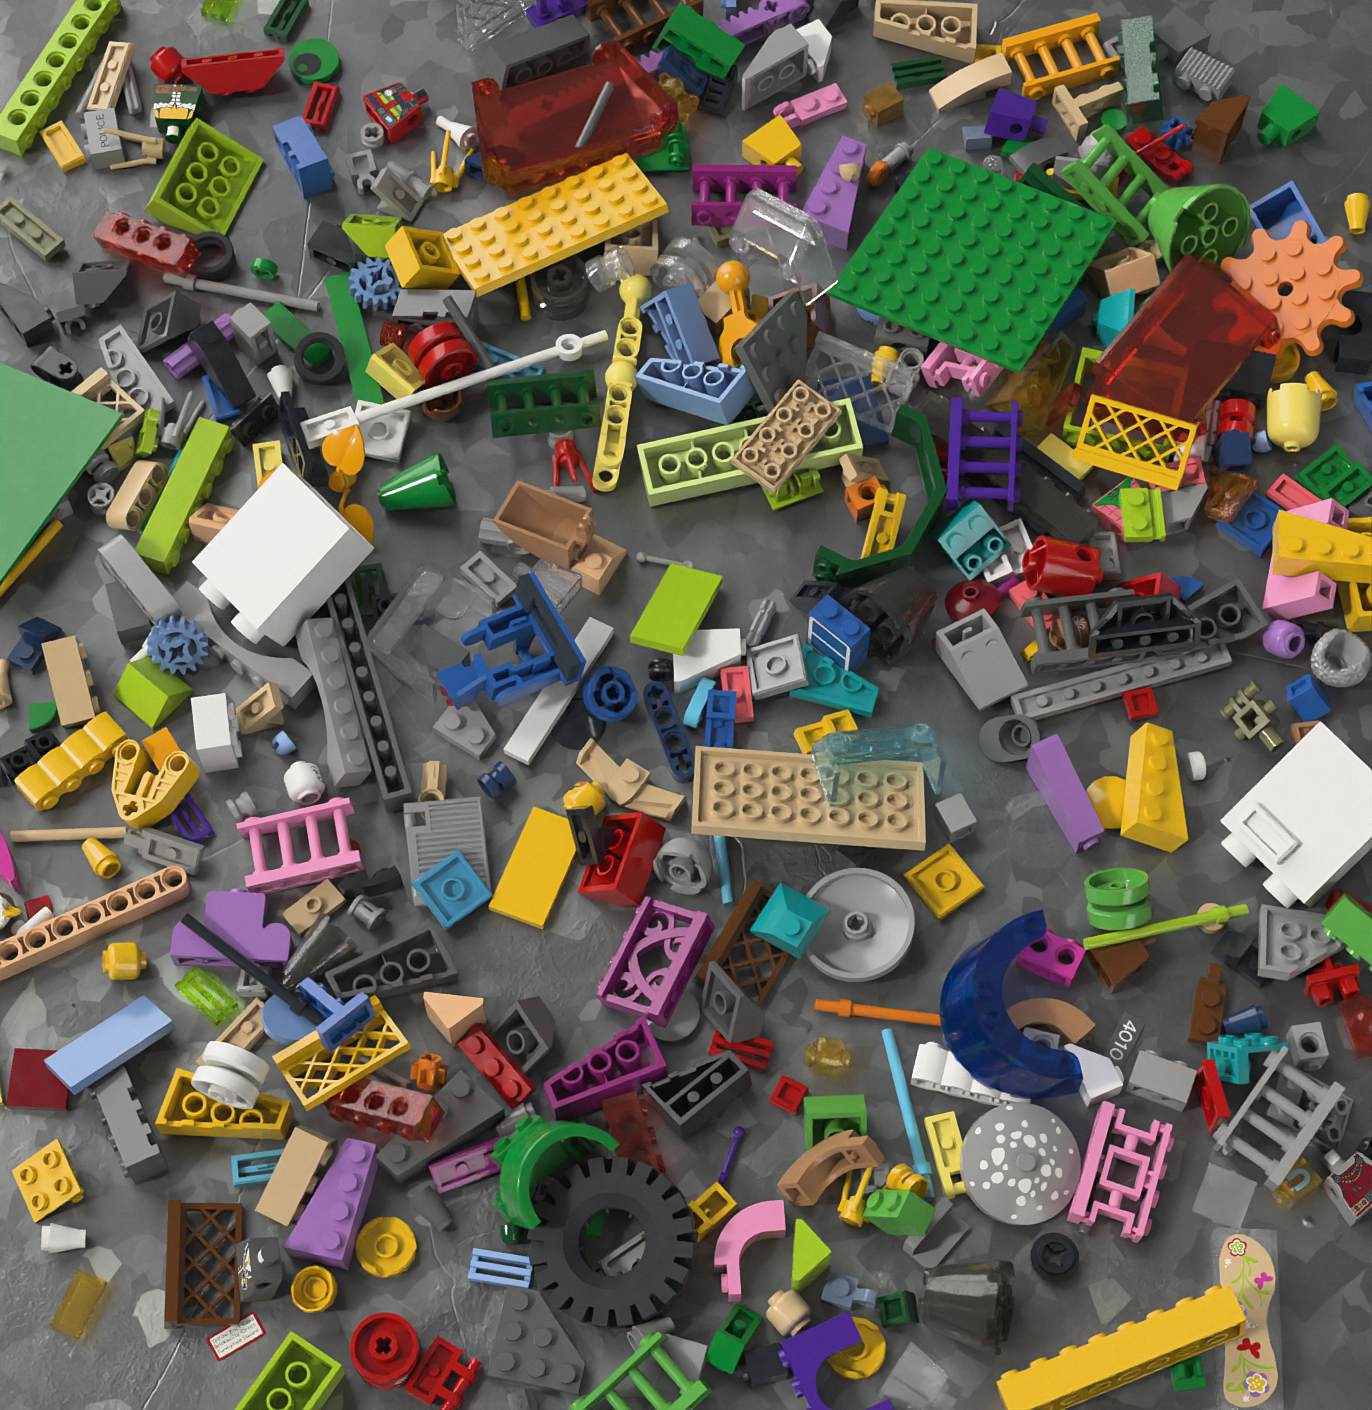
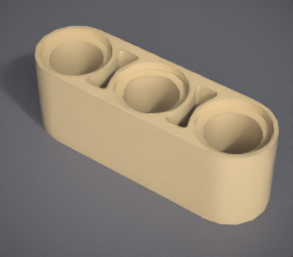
[106,460,168,531]

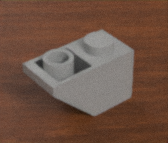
[1161,483,1208,536]

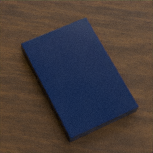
[817,372,889,450]

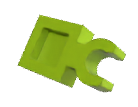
[134,408,160,458]

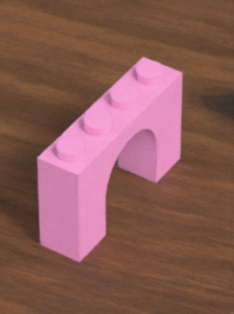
[1262,498,1349,620]

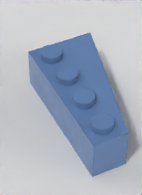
[635,358,756,425]

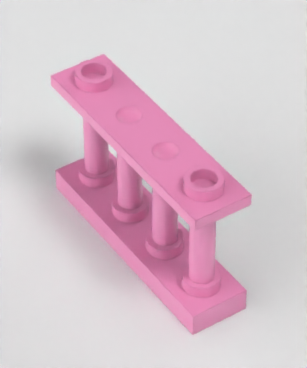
[236,797,366,894]

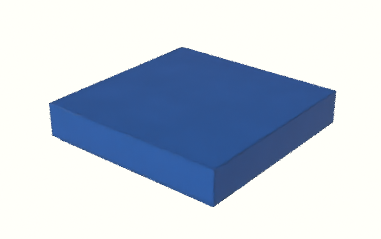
[1215,486,1285,557]

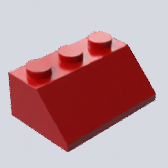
[577,812,666,907]

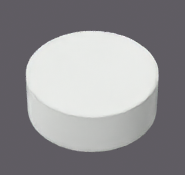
[1185,751,1206,781]

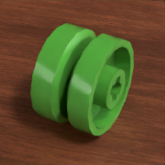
[1084,868,1153,930]

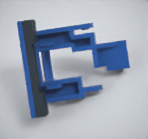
[437,571,586,710]

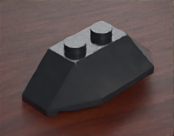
[1088,593,1202,659]

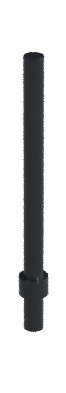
[181,913,326,1027]

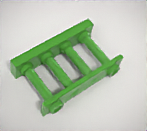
[1060,124,1170,247]
[569,1332,713,1410]

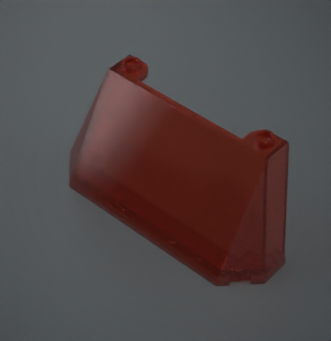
[471,40,679,196]
[1085,255,1281,443]

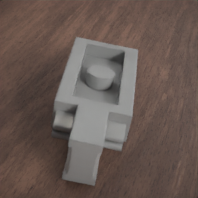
[123,827,204,875]

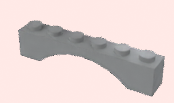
[172,581,317,709]
[295,618,372,787]

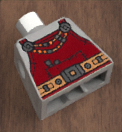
[1320,1148,1372,1226]

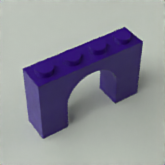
[777,1311,894,1410]

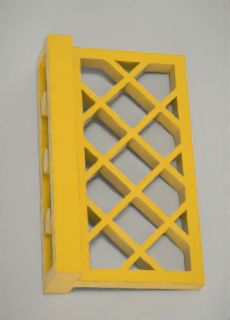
[1072,394,1198,491]
[272,995,411,1111]

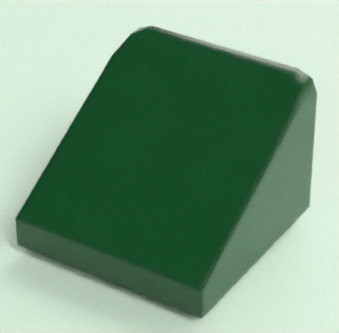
[878,1290,919,1328]

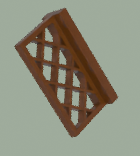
[692,878,790,1006]
[164,1200,242,1329]

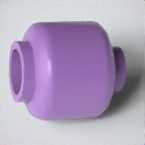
[1263,620,1305,659]

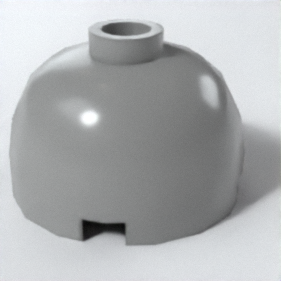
[653,837,713,895]

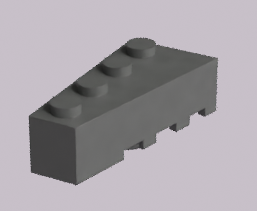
[482,15,590,102]
[376,1070,505,1186]

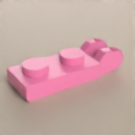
[773,83,847,128]

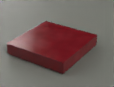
[6,1048,70,1112]

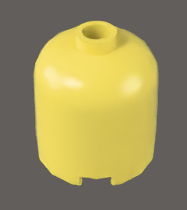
[1267,383,1322,452]

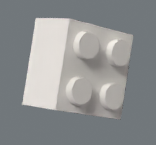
[191,693,242,773]

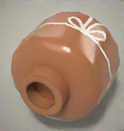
[1049,612,1091,651]

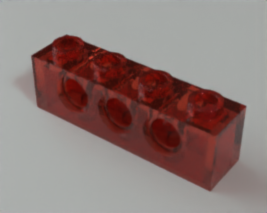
[92,209,201,279]
[322,1071,445,1143]
[601,1091,666,1221]

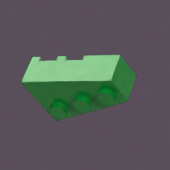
[652,2,745,79]

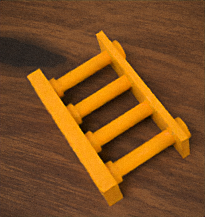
[1001,13,1120,100]

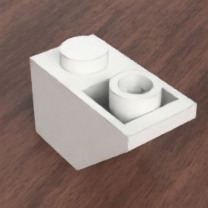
[796,19,832,83]

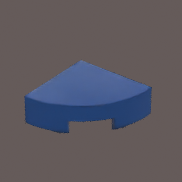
[1171,576,1204,604]

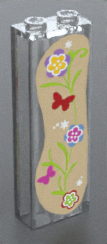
[1210,1227,1284,1410]

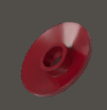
[945,579,1000,621]

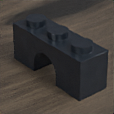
[1334,290,1372,375]

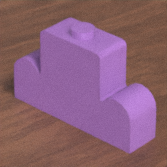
[170,889,294,971]

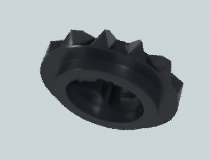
[1030,1233,1079,1283]

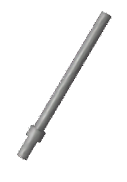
[163,272,320,312]

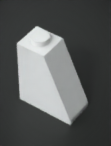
[673,629,746,694]

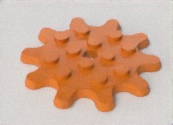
[1211,220,1364,363]

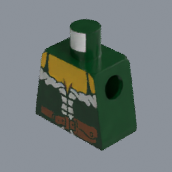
[153,84,205,144]

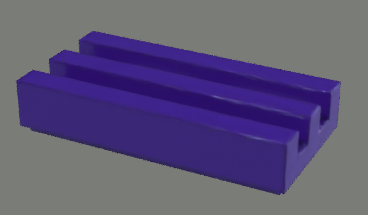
[168,792,215,843]

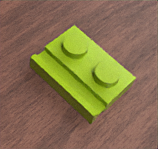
[1119,487,1166,543]

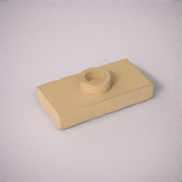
[282,878,346,938]

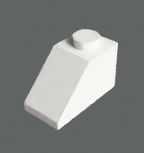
[1062,1043,1124,1108]

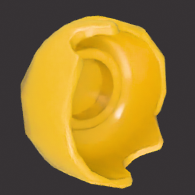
[291,1265,338,1313]

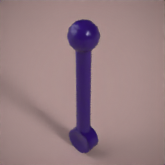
[718,1126,745,1185]

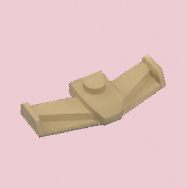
[576,738,686,822]

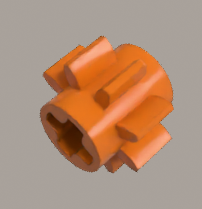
[410,1053,448,1090]

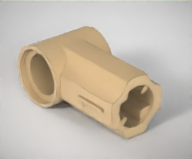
[418,761,448,820]

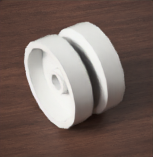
[191,1041,270,1109]

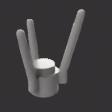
[156,391,205,450]

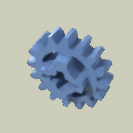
[348,257,406,311]
[147,616,209,675]

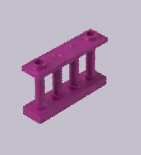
[691,164,797,227]

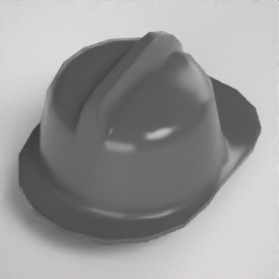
[979,714,1044,762]

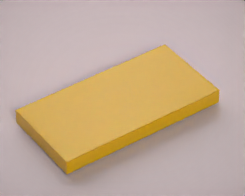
[489,807,577,930]

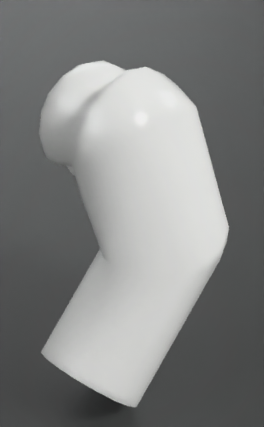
[11,907,54,935]

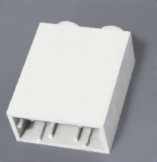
[192,463,374,647]
[1220,721,1372,909]

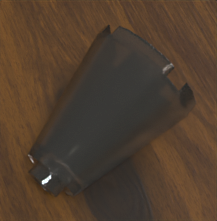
[281,912,363,993]

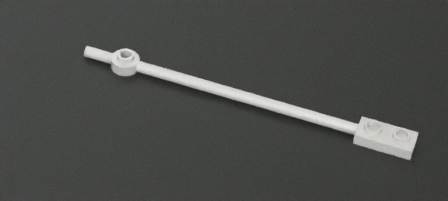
[300,330,608,449]

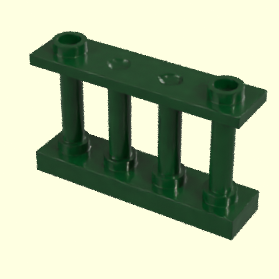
[487,369,601,438]

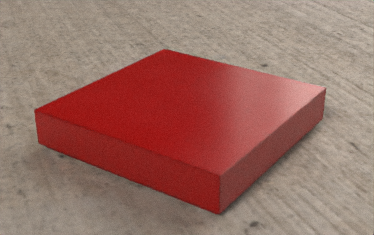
[1194,1058,1231,1135]

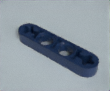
[643,681,695,783]

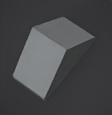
[661,1333,708,1382]

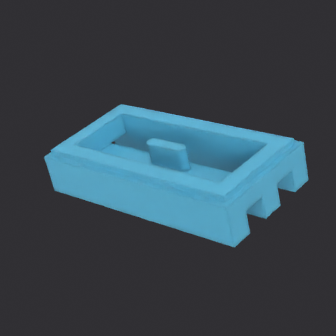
[231,1149,284,1187]

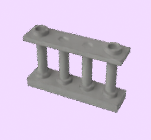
[1213,1046,1345,1191]

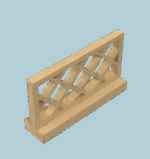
[71,367,145,450]

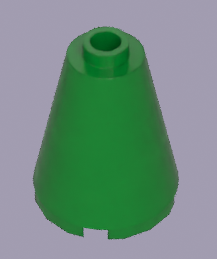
[377,453,456,511]

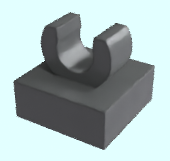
[56,305,86,335]

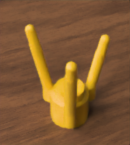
[430,130,476,193]
[837,1167,890,1227]

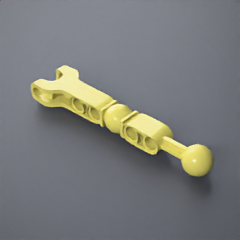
[592,274,653,492]

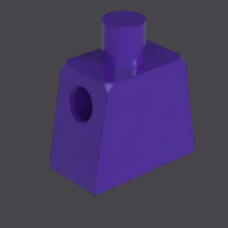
[984,87,1048,142]

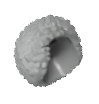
[1311,628,1372,688]

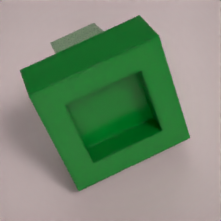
[1169,1356,1207,1393]

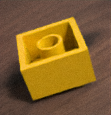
[385,226,460,290]

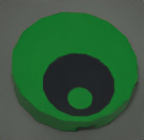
[288,38,340,85]

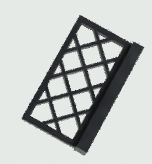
[961,423,1086,536]

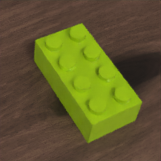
[235,1331,346,1410]

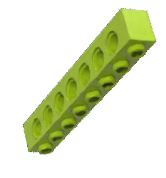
[0,0,122,156]

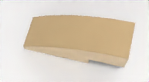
[929,53,1012,112]

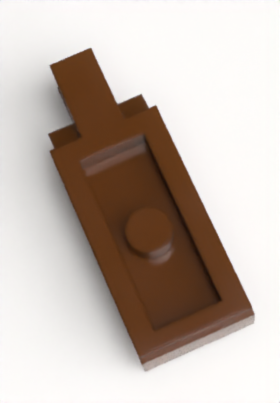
[1187,962,1227,1045]

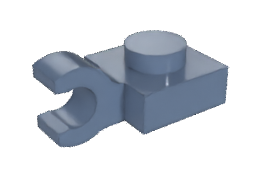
[821,1270,877,1311]

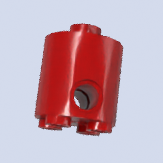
[1022,535,1103,597]

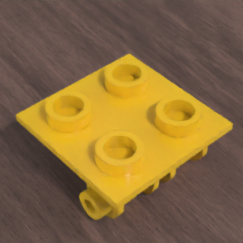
[12,1139,84,1223]

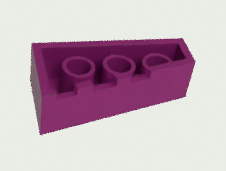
[543,1016,668,1121]

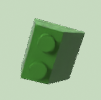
[804,1094,867,1152]

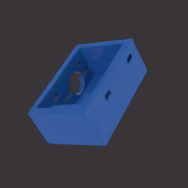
[1249,180,1327,244]

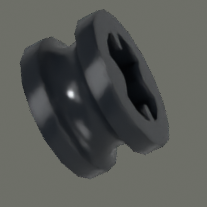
[648,658,674,682]

